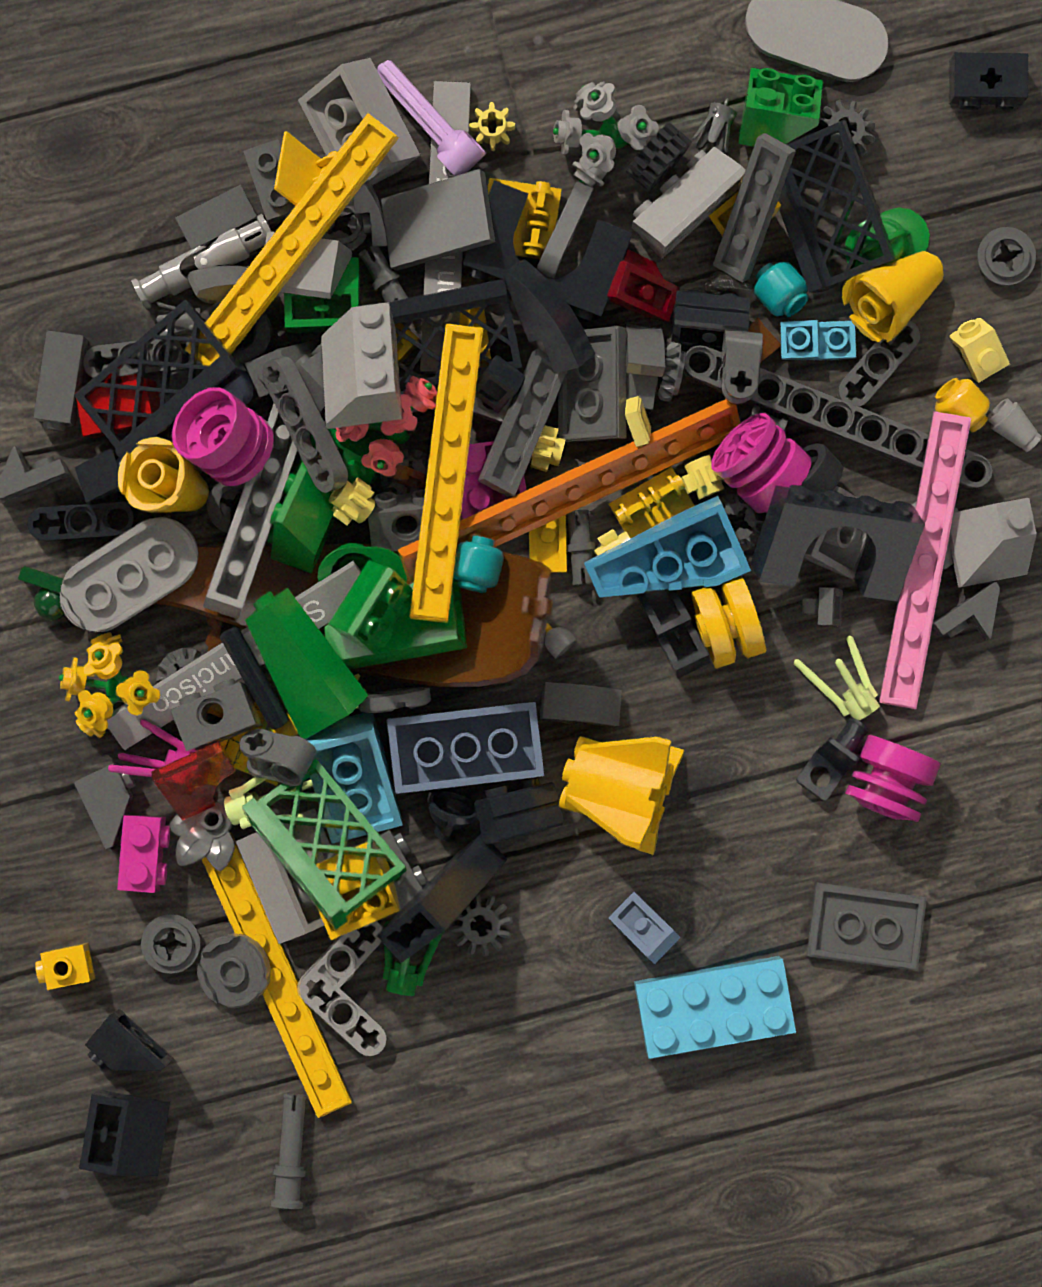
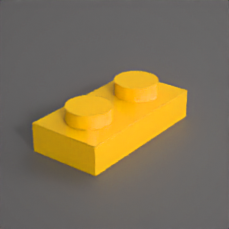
[529,515,567,573]

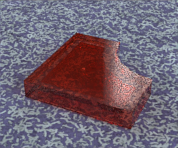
[151,742,236,821]

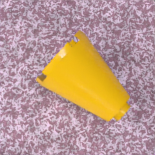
[842,251,944,342]
[118,437,209,512]

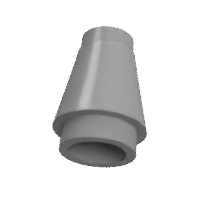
[988,398,1042,452]

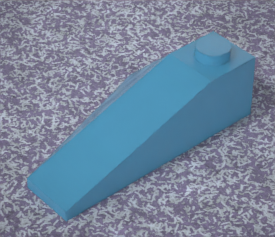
[584,496,751,598]

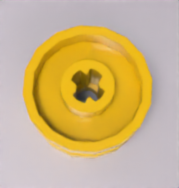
[691,576,766,669]

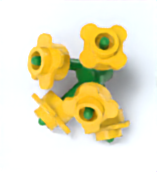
[59,632,160,738]

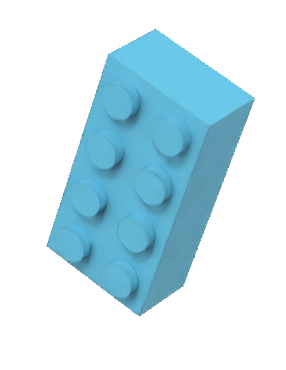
[634,956,796,1059]

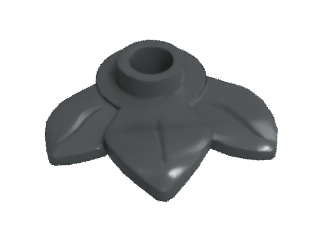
[169,802,235,871]

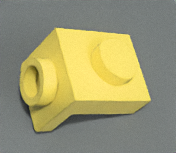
[949,318,1010,383]

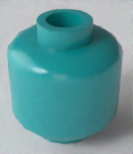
[754,262,809,317]
[453,536,504,593]

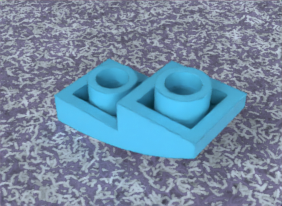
[781,320,856,360]

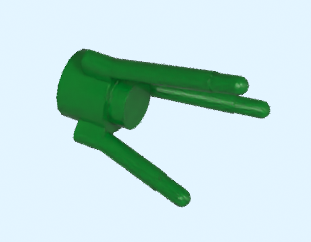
[383,921,443,996]

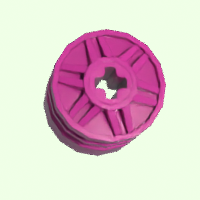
[172,388,274,486]
[711,413,811,513]
[845,735,941,822]

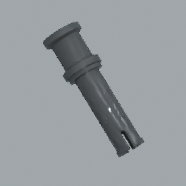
[270,1094,307,1209]

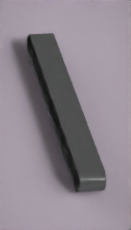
[683,345,992,491]

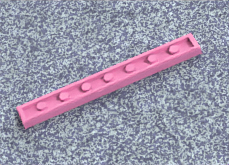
[879,411,971,709]

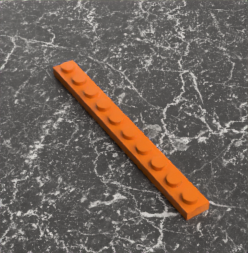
[398,399,741,584]

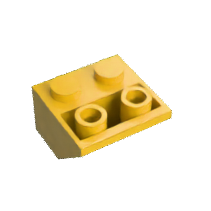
[316,842,400,940]

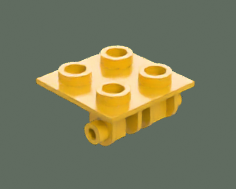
[274,131,337,206]
[487,178,562,260]
[609,467,695,538]

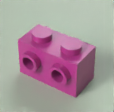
[117,815,170,893]

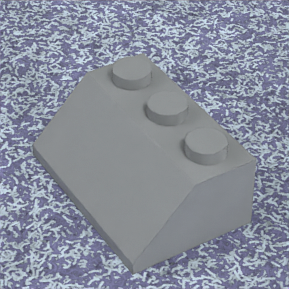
[298,58,420,185]
[632,147,746,260]
[321,302,402,429]
[236,808,334,944]

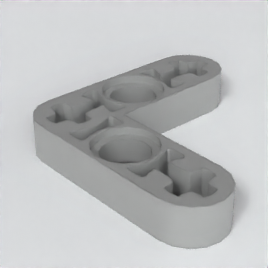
[297,921,387,1056]

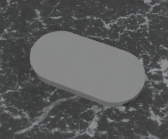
[745,0,888,82]
[60,517,198,632]

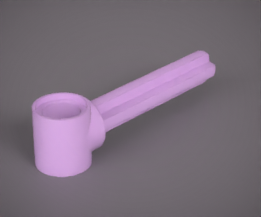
[377,60,486,176]

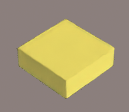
[625,396,651,447]

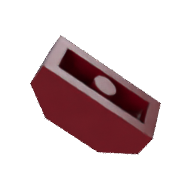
[607,249,680,322]

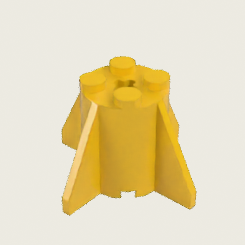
[559,736,684,855]

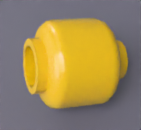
[935,378,990,433]

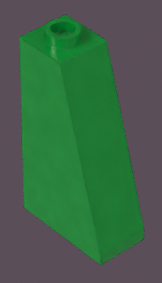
[324,578,467,669]
[245,588,369,739]

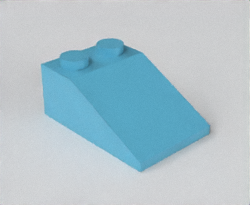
[306,713,403,843]

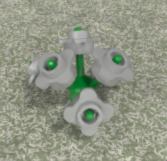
[553,81,659,187]

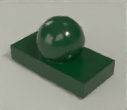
[18,566,65,621]

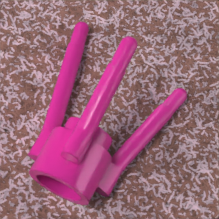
[108,719,199,783]

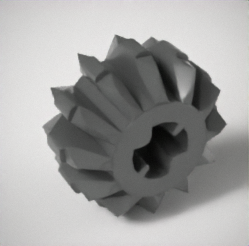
[816,100,876,163]
[450,893,513,957]

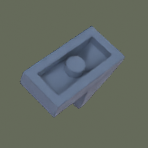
[609,892,681,964]

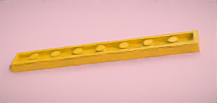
[184,113,399,366]
[410,324,483,623]
[202,832,352,1118]

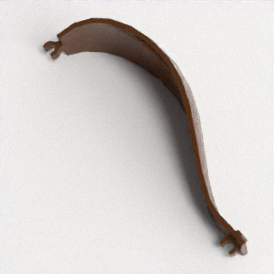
[154,542,553,687]

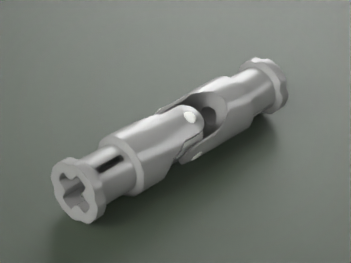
[131,214,271,310]

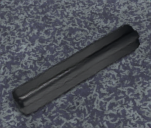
[220,626,289,730]

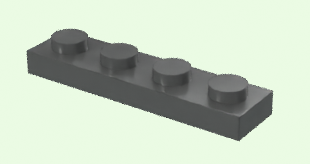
[713,133,796,282]
[478,349,567,498]

